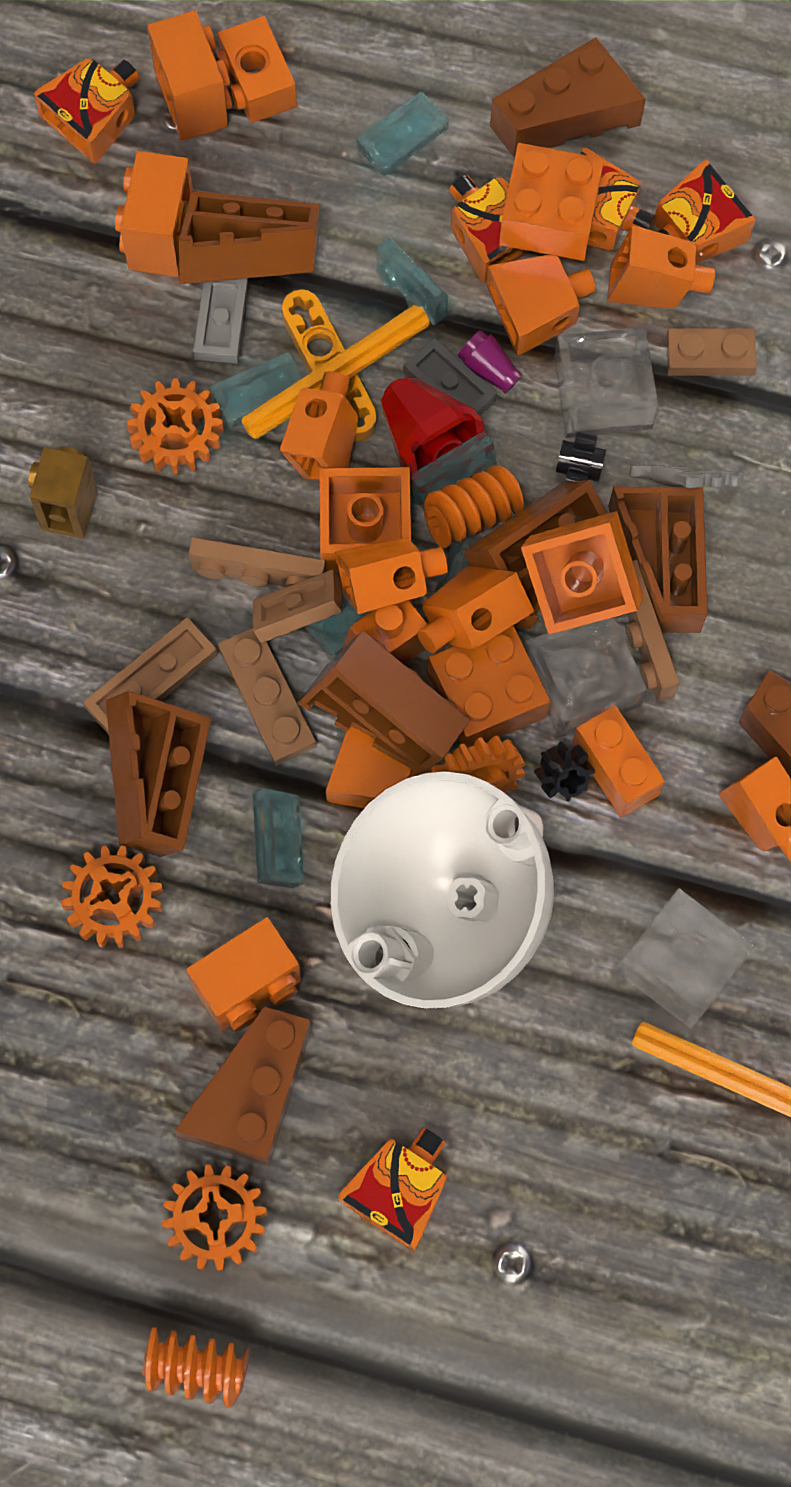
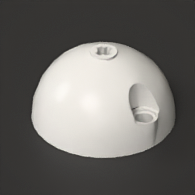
[331,772,554,1008]

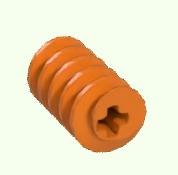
[424,465,524,548]
[142,1326,250,1408]

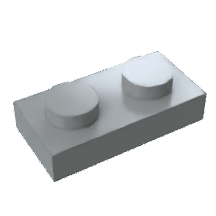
[193,278,248,364]

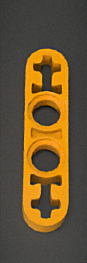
[282,289,376,442]

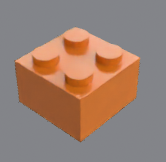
[147,10,232,142]
[499,143,604,261]
[115,150,193,277]
[319,467,411,572]
[521,511,644,635]
[427,625,550,747]
[186,917,301,1033]

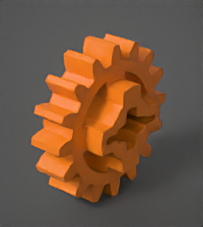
[127,378,224,475]
[431,736,525,793]
[61,845,164,948]
[161,1164,268,1272]

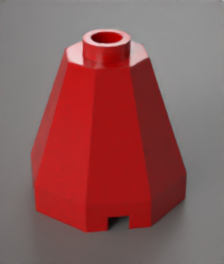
[381,377,486,487]

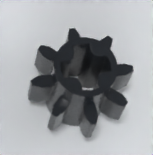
[556,432,606,482]
[534,741,595,802]

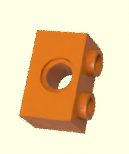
[214,16,297,124]

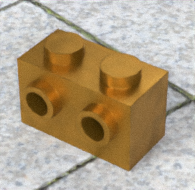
[28,446,98,539]

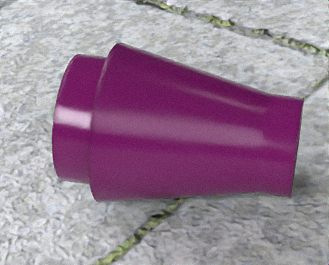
[457,330,523,394]

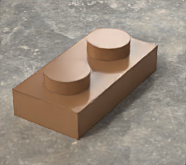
[666,329,757,376]
[253,569,342,643]

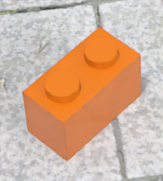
[572,705,665,818]

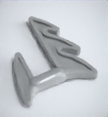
[630,465,744,488]

